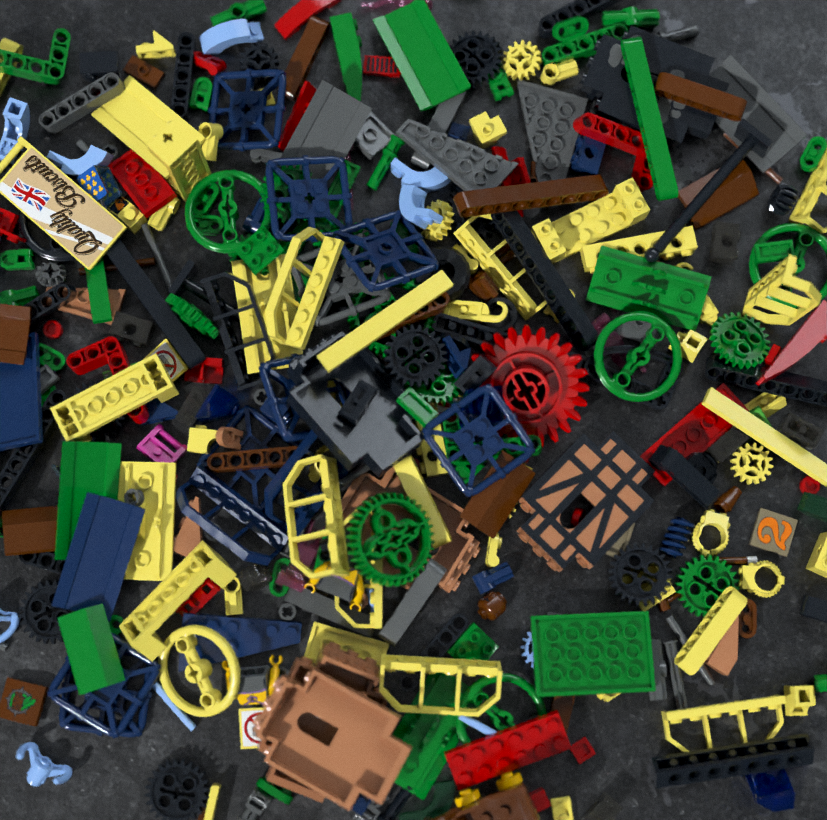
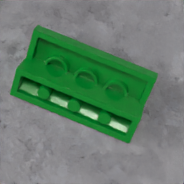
[57,604,125,696]

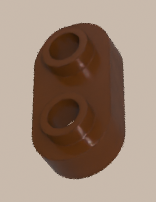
[738,599,757,638]

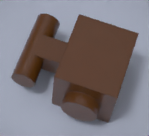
[468,271,499,302]

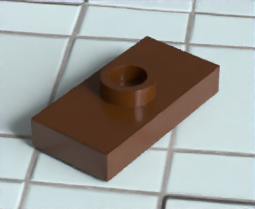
[123,55,165,90]

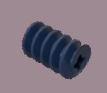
[659,516,695,559]

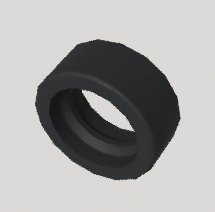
[482,297,518,333]

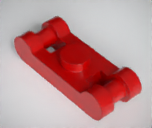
[175,577,222,620]

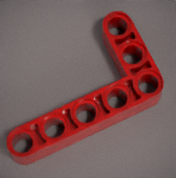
[573,112,653,192]
[66,336,149,424]

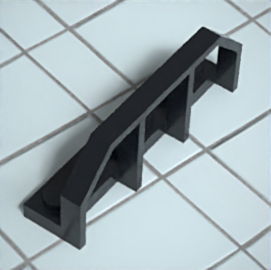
[200,271,277,391]

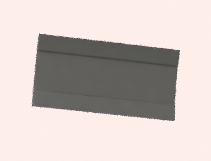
[709,55,807,173]
[277,80,372,189]

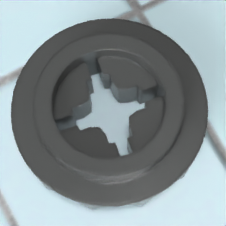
[35,260,67,287]

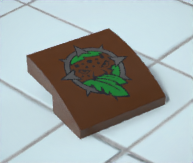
[0,677,48,727]

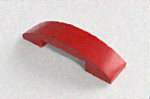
[274,0,341,40]

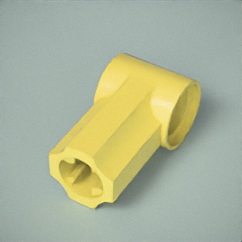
[540,58,578,87]
[198,122,223,161]
[148,198,181,232]
[224,577,243,616]

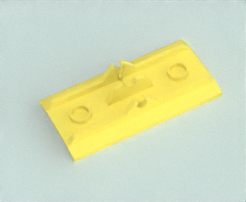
[91,75,206,179]
[231,254,303,374]
[118,461,177,581]

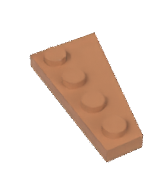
[45,286,127,326]

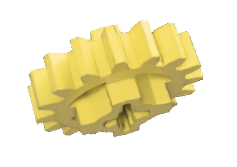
[502,40,542,80]
[420,200,454,242]
[730,443,773,485]

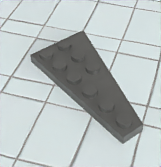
[396,119,518,191]

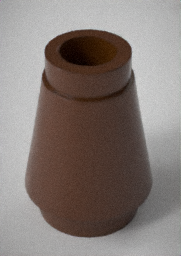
[714,486,742,514]

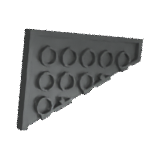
[517,80,588,182]

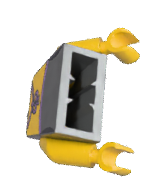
[304,553,364,612]
[222,655,283,708]

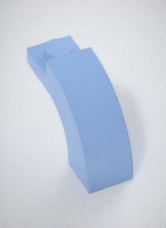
[199,19,264,54]
[0,97,30,165]
[47,145,114,177]
[391,158,451,193]
[399,184,443,229]

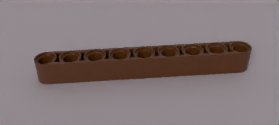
[453,175,609,217]

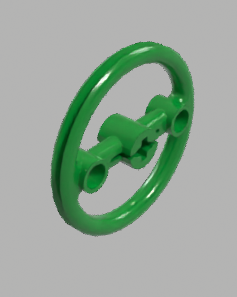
[185,170,271,253]
[749,223,827,309]
[594,312,682,402]
[456,673,547,745]

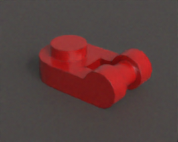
[193,51,227,75]

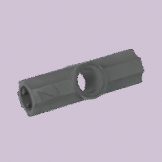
[649,639,667,700]

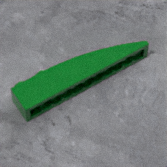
[330,13,362,102]

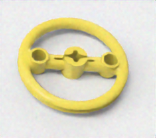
[158,625,240,717]

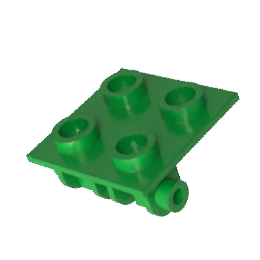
[235,225,285,276]
[447,622,499,660]

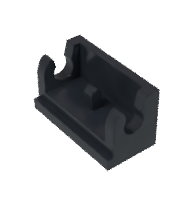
[454,353,497,395]
[338,379,377,425]

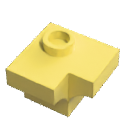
[469,111,507,149]
[668,330,708,363]
[187,425,217,454]
[784,685,816,716]

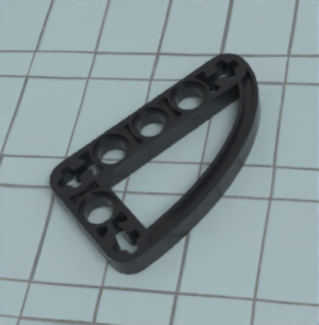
[582,345,683,410]

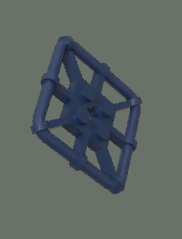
[208,68,287,152]
[265,155,353,242]
[332,210,439,293]
[259,353,348,442]
[422,384,536,497]
[196,405,308,512]
[47,632,161,738]
[59,644,152,738]

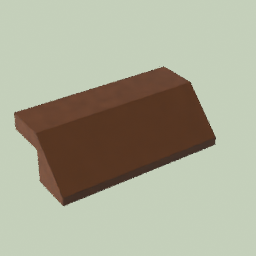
[678,160,759,230]
[459,450,536,539]
[2,506,58,556]

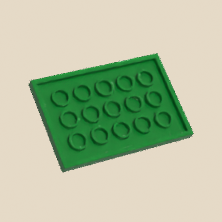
[530,611,656,697]

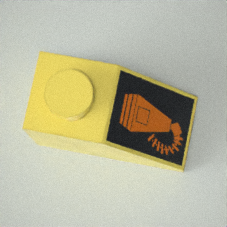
[108,196,148,235]

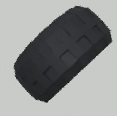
[414,246,471,304]

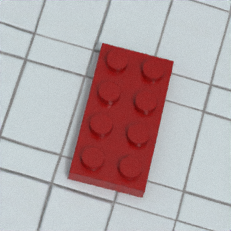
[107,149,177,219]

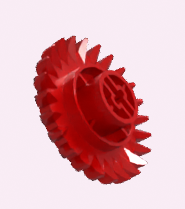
[468,324,589,448]

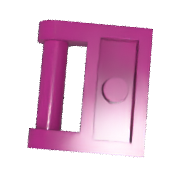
[136,424,188,463]

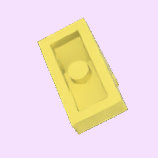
[136,30,176,60]

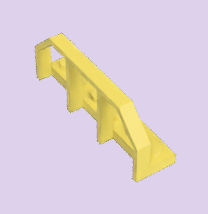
[788,151,827,233]
[453,214,547,321]
[265,227,344,350]
[741,255,822,325]
[283,454,350,579]
[335,508,383,629]
[379,654,502,717]
[661,694,786,752]

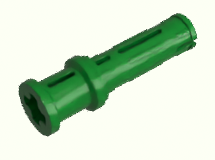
[366,134,405,191]

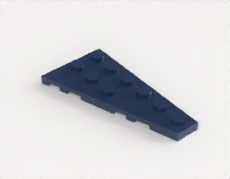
[178,612,302,672]

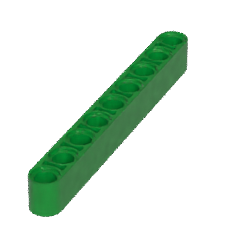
[621,36,678,201]

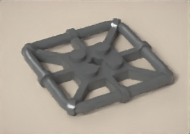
[291,233,391,327]

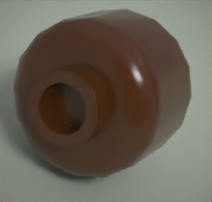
[478,591,507,620]

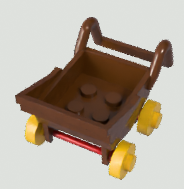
[424,771,540,820]

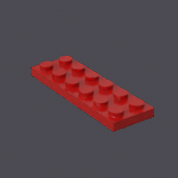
[640,383,749,487]
[444,710,571,790]

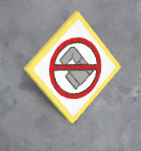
[144,338,189,382]
[239,707,265,749]

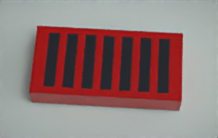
[363,55,400,78]

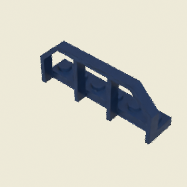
[264,430,350,536]
[175,465,289,566]

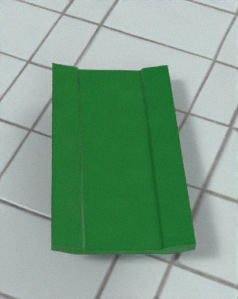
[372,0,471,111]
[585,245,711,332]
[54,441,122,560]
[393,672,484,800]

